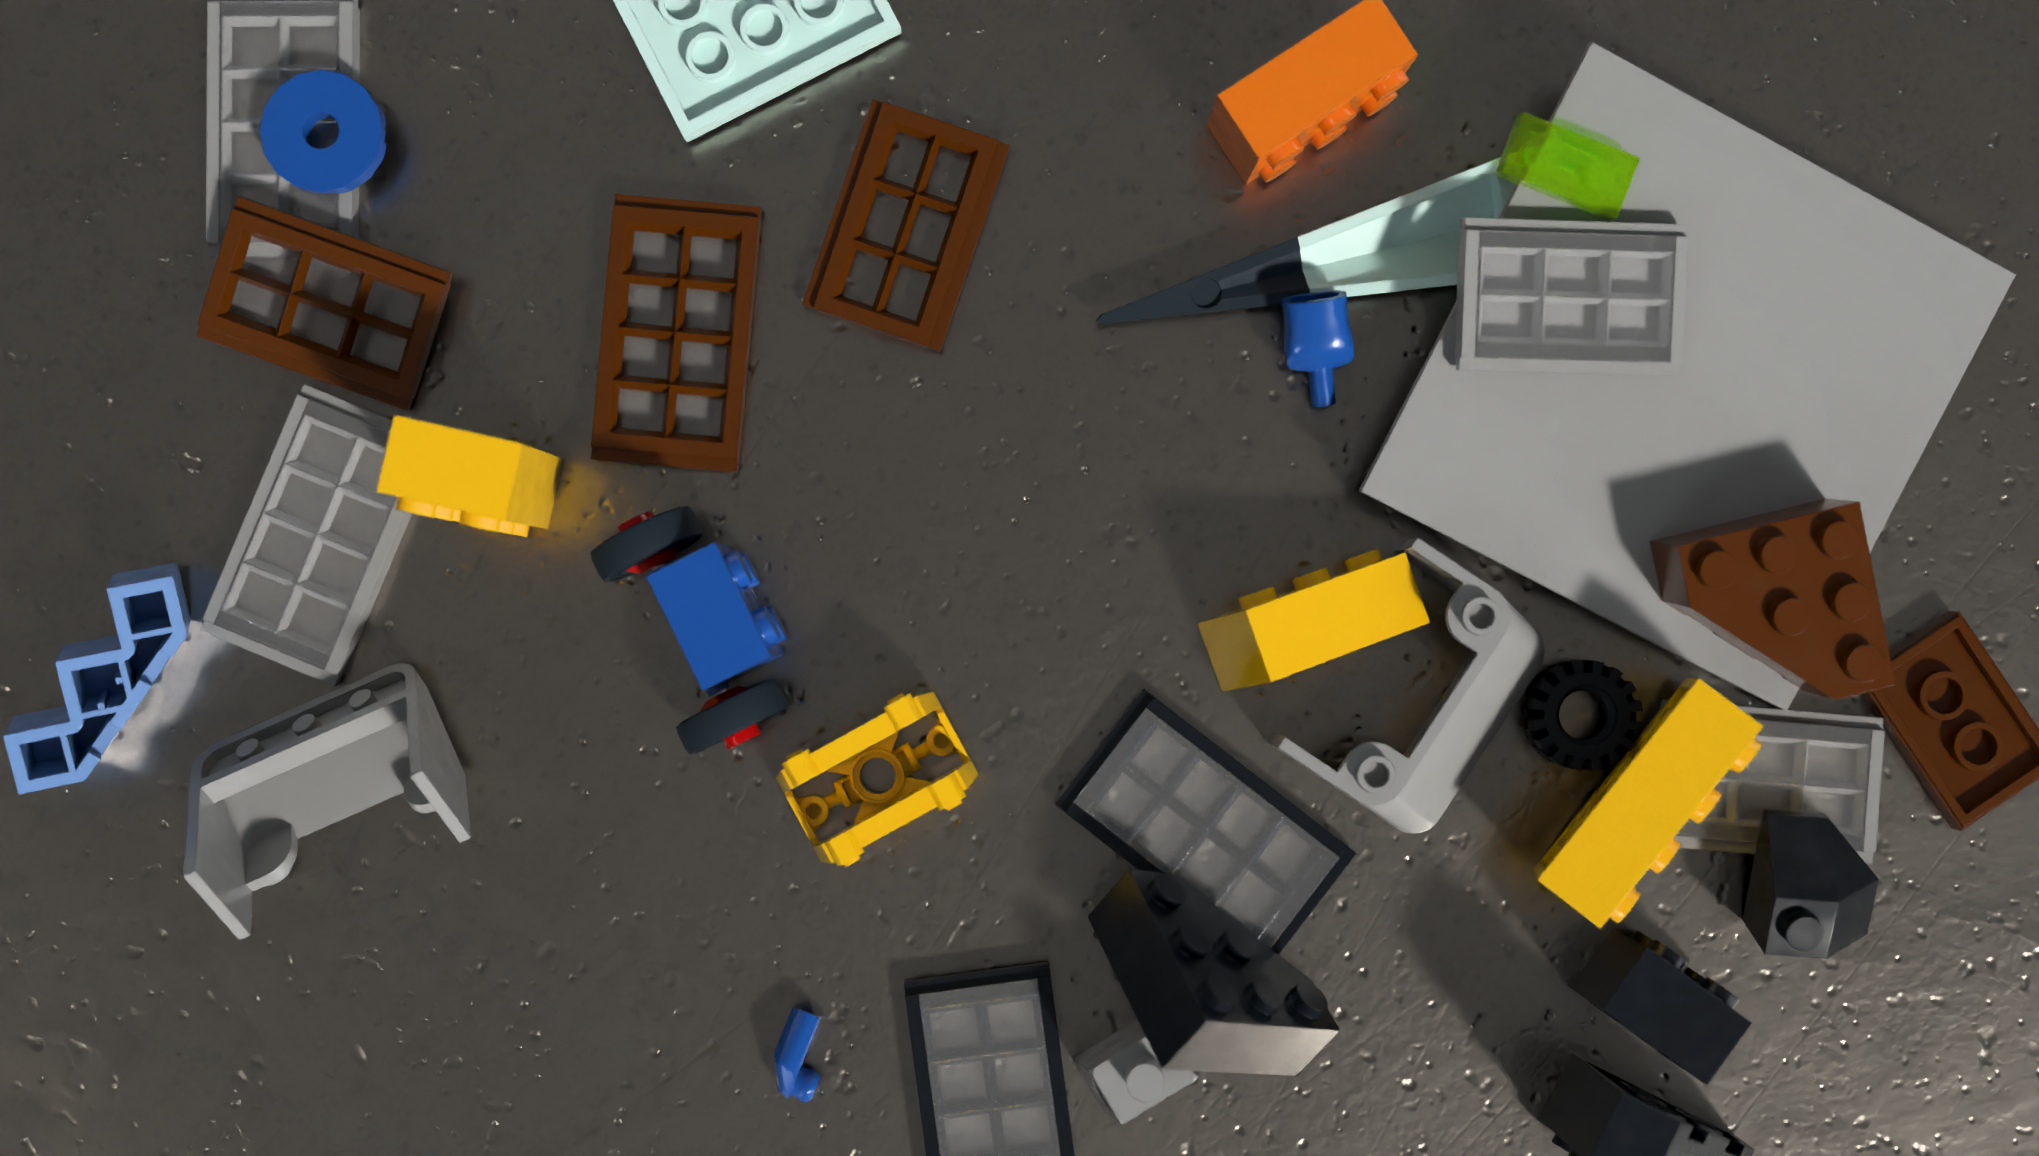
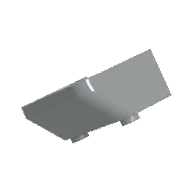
[1267,538,1545,834]
[183,663,471,940]

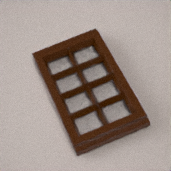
[591,194,762,473]

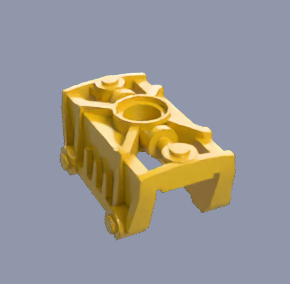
[775,692,978,867]

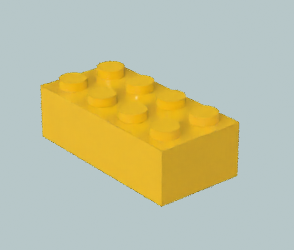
[1534,677,1764,929]

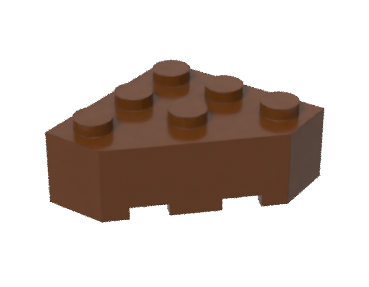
[1650,498,1896,700]

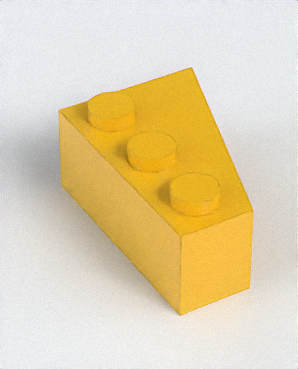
[1198,548,1430,692]

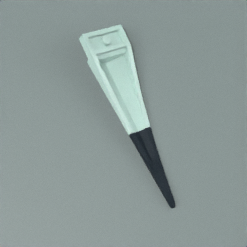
[1096,148,1534,324]

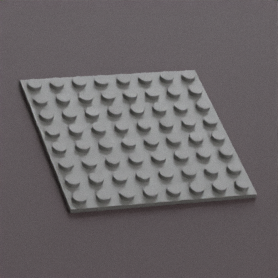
[1359,42,2016,711]

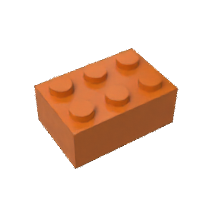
[1206,0,1418,185]

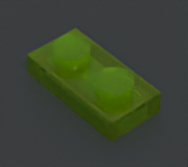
[1495,112,1640,220]

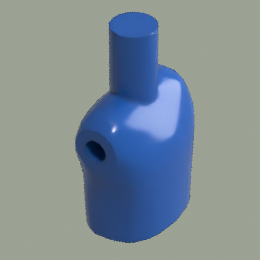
[1282,290,1354,407]

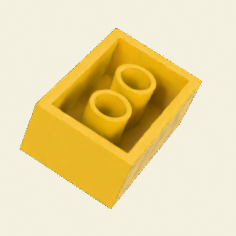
[376,415,564,537]

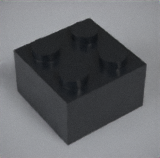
[1570,929,1752,1085]

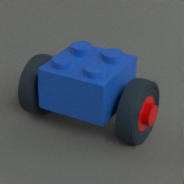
[590,506,788,755]

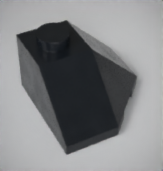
[1742,809,1879,959]

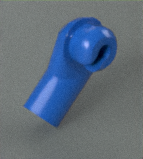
[774,1008,820,1102]

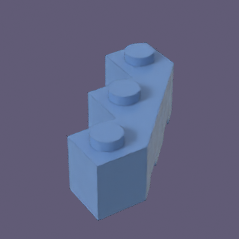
[3,562,191,795]

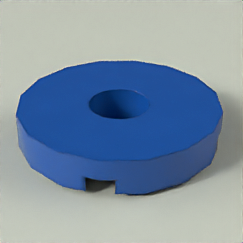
[259,69,387,194]

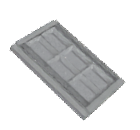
[1454,218,1689,376]
[1661,699,1885,864]

